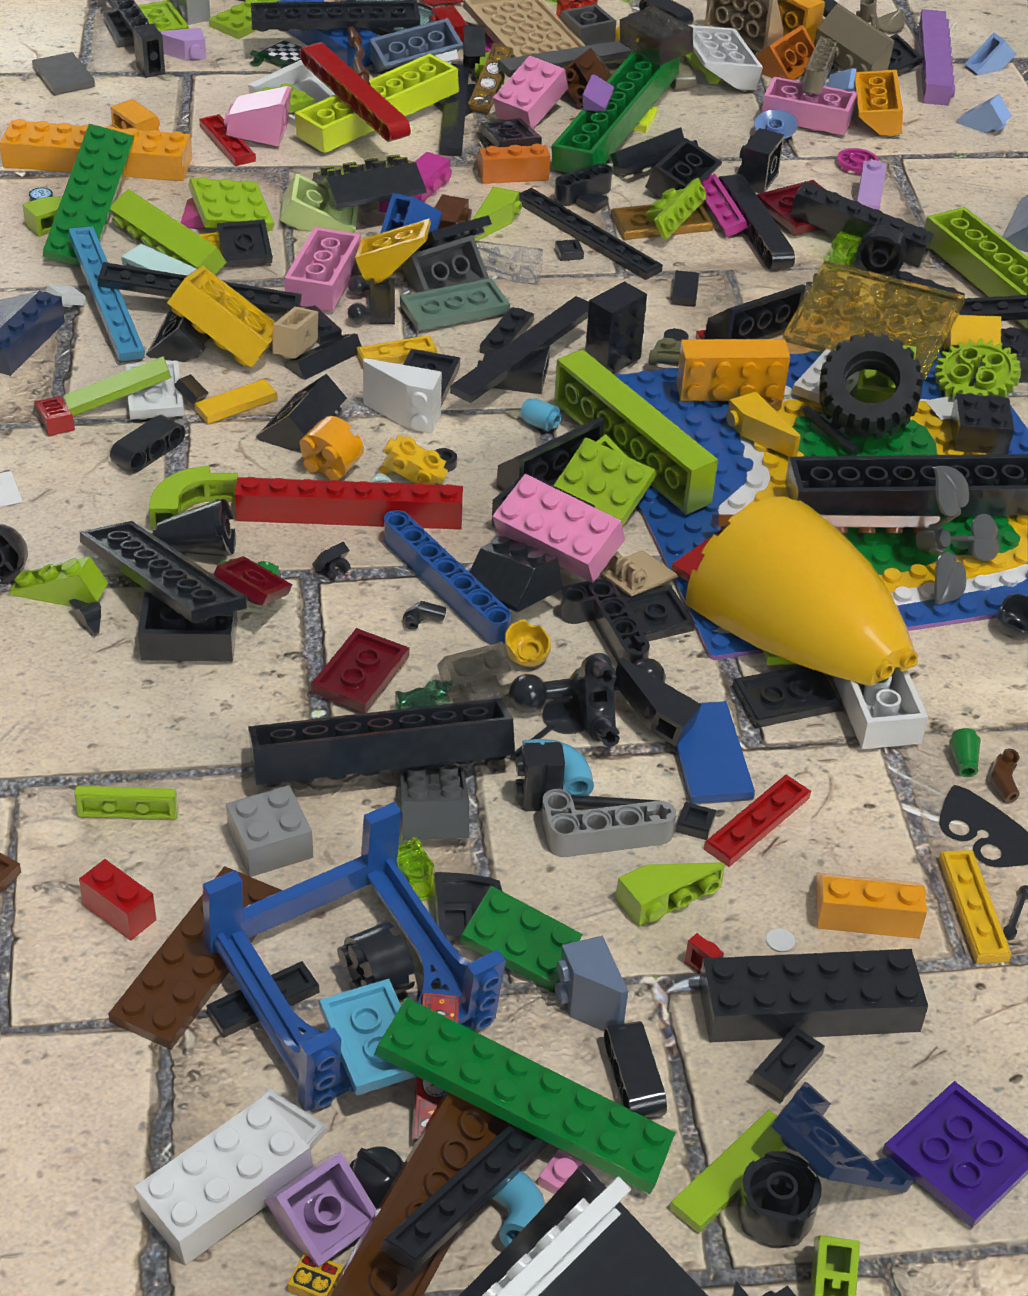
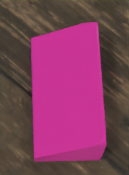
[180,197,204,229]

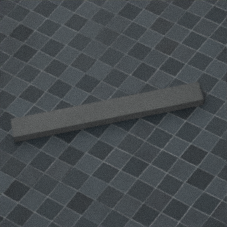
[497,38,640,77]

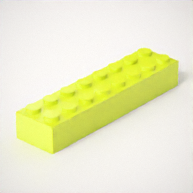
[294,54,459,153]

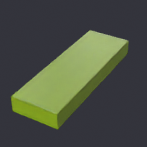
[74,786,179,820]

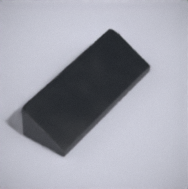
[284,333,362,379]

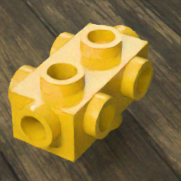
[379,434,448,485]

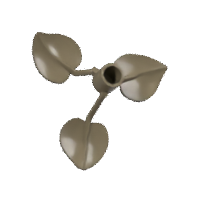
[856,0,905,33]

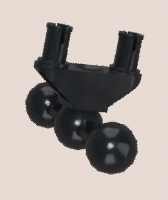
[508,653,666,747]

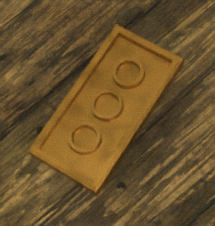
[611,204,713,240]

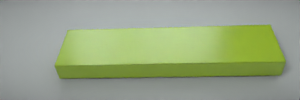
[64,357,172,416]
[670,1109,788,1234]

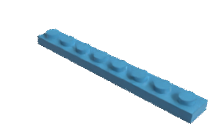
[69,226,145,361]

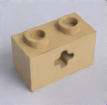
[273,307,318,359]

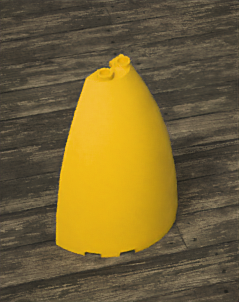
[686,497,918,686]

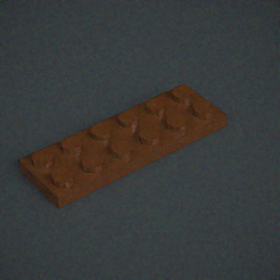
[108,866,283,1050]

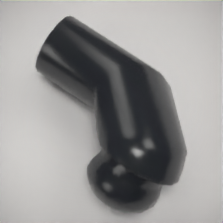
[403,601,446,630]

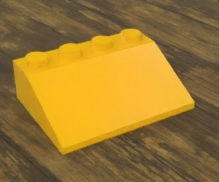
[167,265,275,367]

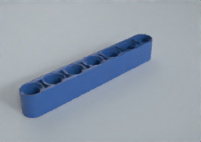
[384,510,511,645]

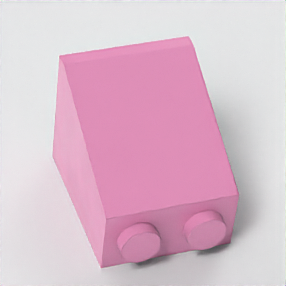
[224,86,292,146]

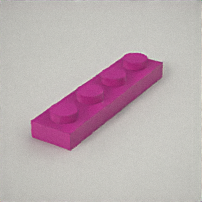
[702,174,748,237]

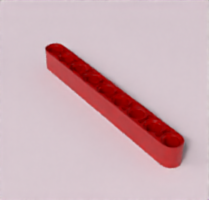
[300,42,411,142]

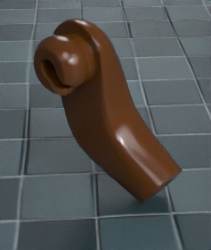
[990,748,1020,803]

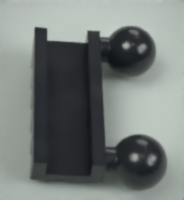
[347,275,395,324]

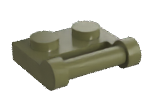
[649,338,681,366]

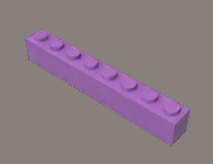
[918,9,955,106]

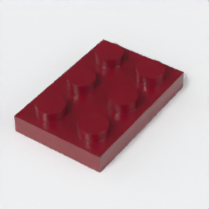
[311,628,410,713]

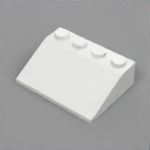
[678,24,763,92]

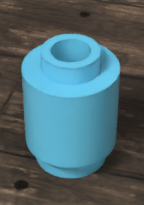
[520,398,561,432]

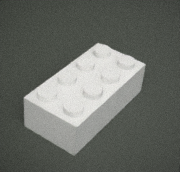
[832,667,928,749]
[134,1096,313,1265]

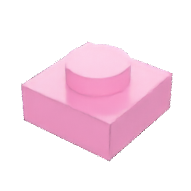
[538,1149,592,1194]

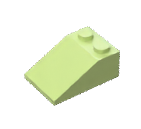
[279,173,359,233]

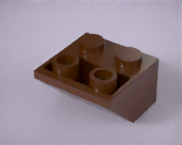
[564,48,612,109]

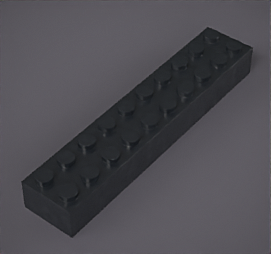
[785,454,1028,517]

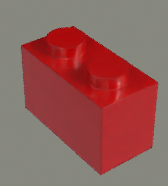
[79,859,156,941]

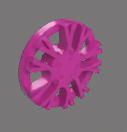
[837,148,879,176]

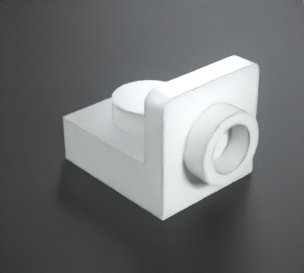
[46,285,86,308]

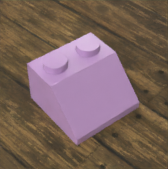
[265,1152,376,1267]

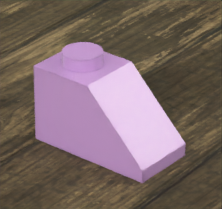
[160,28,206,61]
[857,160,886,210]

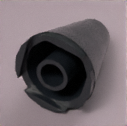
[153,499,236,557]

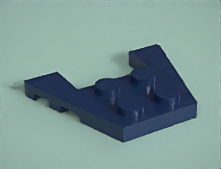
[771,1082,915,1193]

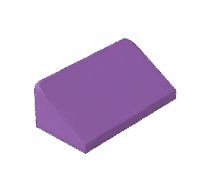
[583,74,614,112]

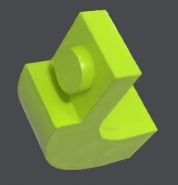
[149,466,238,531]

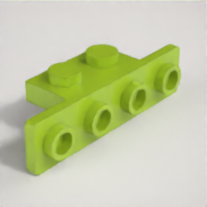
[645,178,706,240]

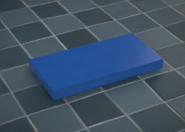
[675,701,755,804]

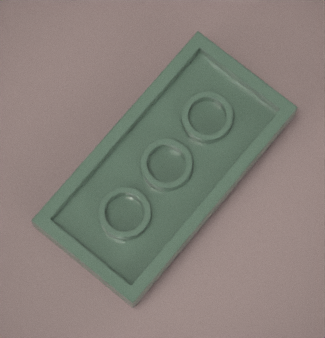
[400,278,510,331]

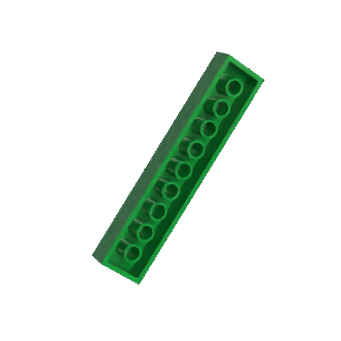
[551,43,679,173]

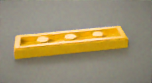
[939,850,1012,964]

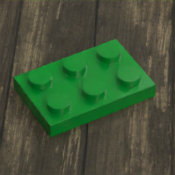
[459,885,583,992]

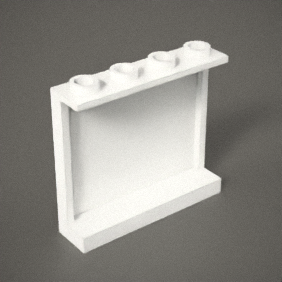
[248,60,335,127]

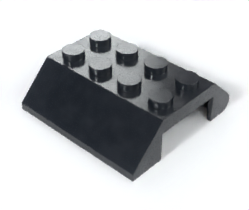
[312,154,427,209]

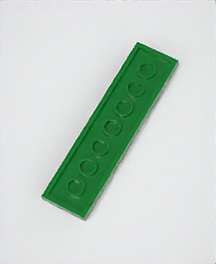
[42,124,135,266]
[374,997,675,1194]

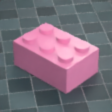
[493,56,568,129]

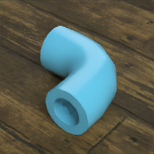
[522,739,594,796]
[491,1171,545,1247]

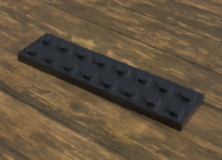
[251,1,420,32]
[80,521,247,623]

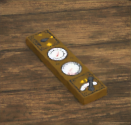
[468,43,514,114]

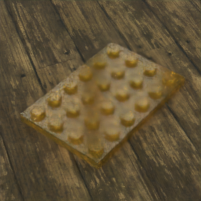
[783,260,965,379]

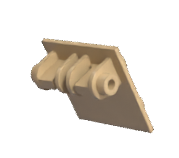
[600,550,678,597]

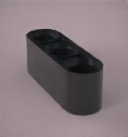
[639,0,694,30]
[554,164,612,206]
[110,414,186,473]
[604,1021,667,1118]

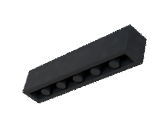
[790,181,934,268]

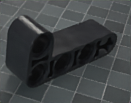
[560,579,650,664]

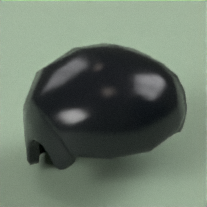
[996,593,1028,640]

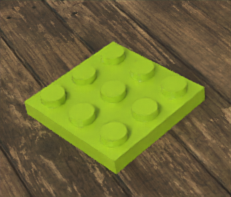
[188,177,275,231]
[554,438,657,527]

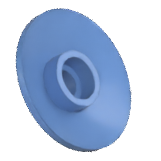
[754,110,798,139]

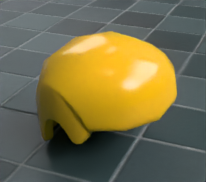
[505,619,551,667]

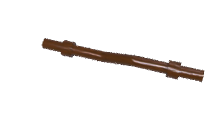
[347,26,371,86]

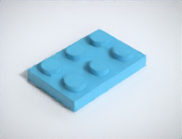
[319,979,416,1096]

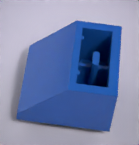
[380,193,443,233]

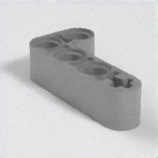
[541,789,676,857]

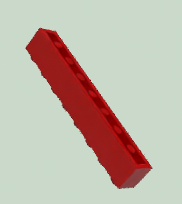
[234,477,463,530]

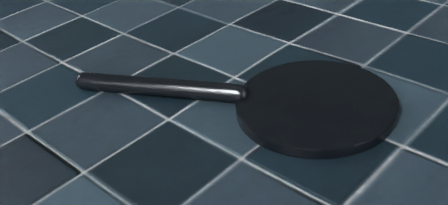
[510,697,585,759]

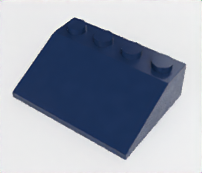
[0,291,65,376]

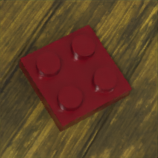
[213,556,293,605]

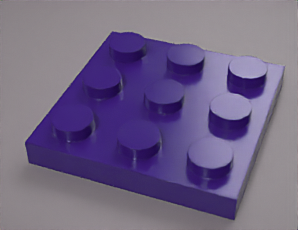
[882,1081,1028,1228]

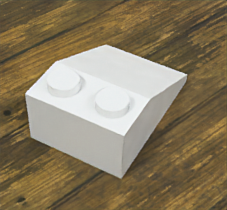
[363,358,442,433]

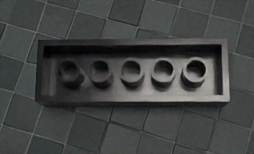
[698,949,928,1043]

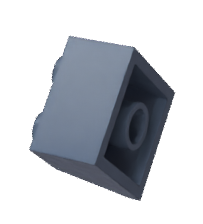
[555,935,628,1031]

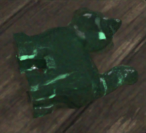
[395,679,451,710]

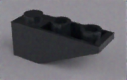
[614,658,702,747]

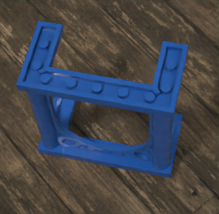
[203,802,506,1112]

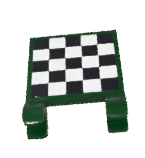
[250,40,302,69]

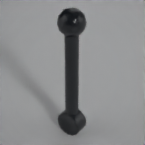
[1003,885,1028,940]

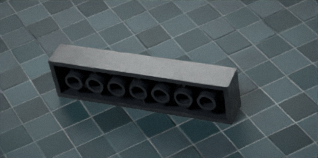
[248,698,515,787]

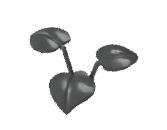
[916,466,1000,605]

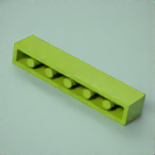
[110,189,227,275]

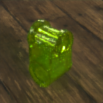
[828,231,862,270]
[397,836,435,901]

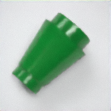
[949,728,981,777]

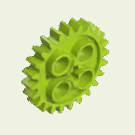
[935,339,1021,401]

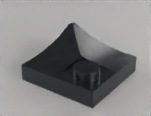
[433,872,502,941]

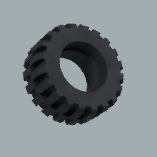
[819,332,923,440]

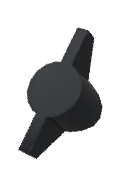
[69,599,101,636]

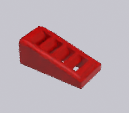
[34,396,75,436]

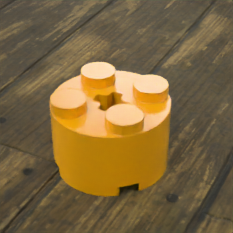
[299,416,364,481]

